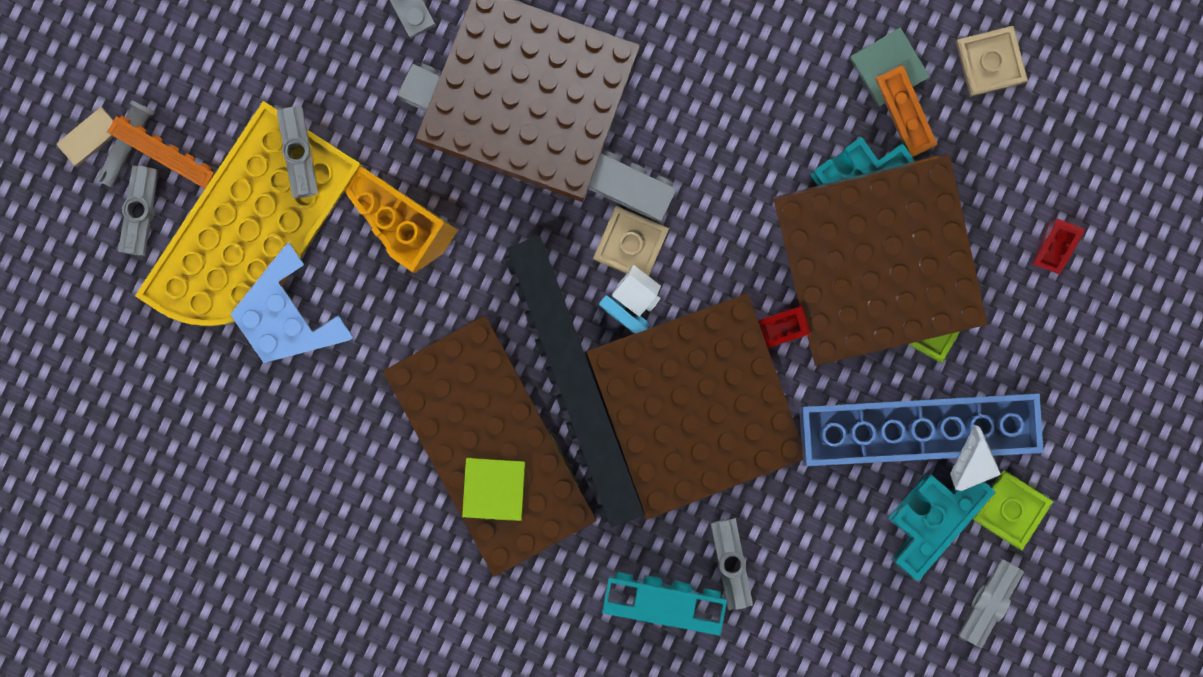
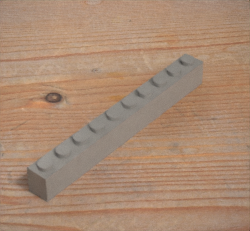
[398,63,677,224]

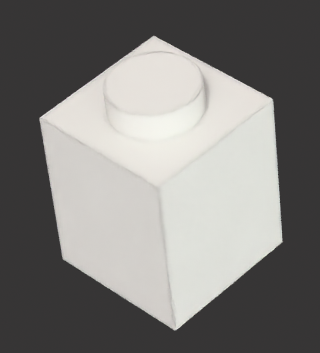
[612,265,661,317]

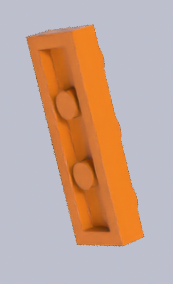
[874,65,937,157]

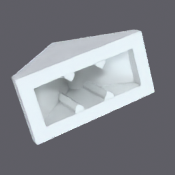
[950,425,1001,491]

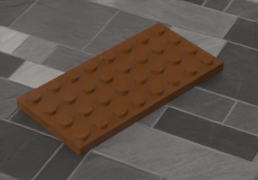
[383,315,597,577]

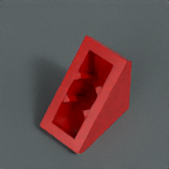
[1033,219,1085,275]
[758,306,811,348]

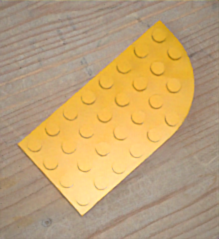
[135,101,362,326]

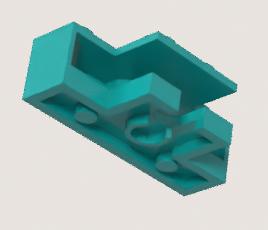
[810,137,915,186]
[888,474,996,581]
[602,572,727,636]

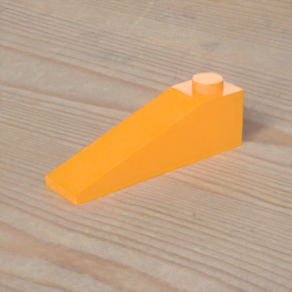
[345,166,458,273]

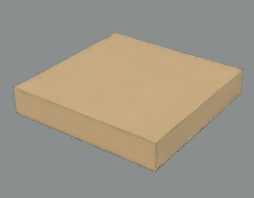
[956,26,1028,97]
[593,206,669,276]

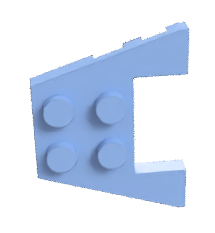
[230,242,353,363]

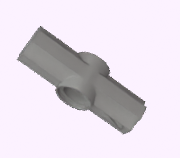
[277,107,319,199]
[118,165,159,256]
[710,518,753,610]
[958,559,1024,648]

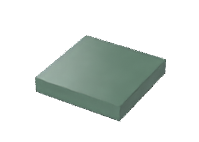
[849,27,930,107]

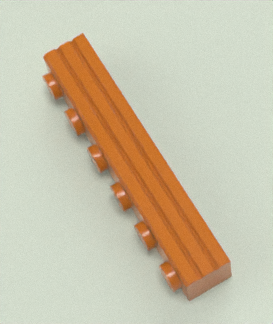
[107,115,214,189]

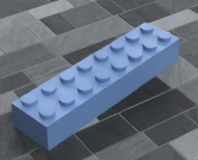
[799,394,1044,466]

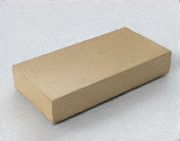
[56,107,114,167]

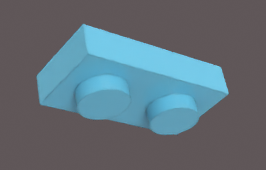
[599,295,650,334]

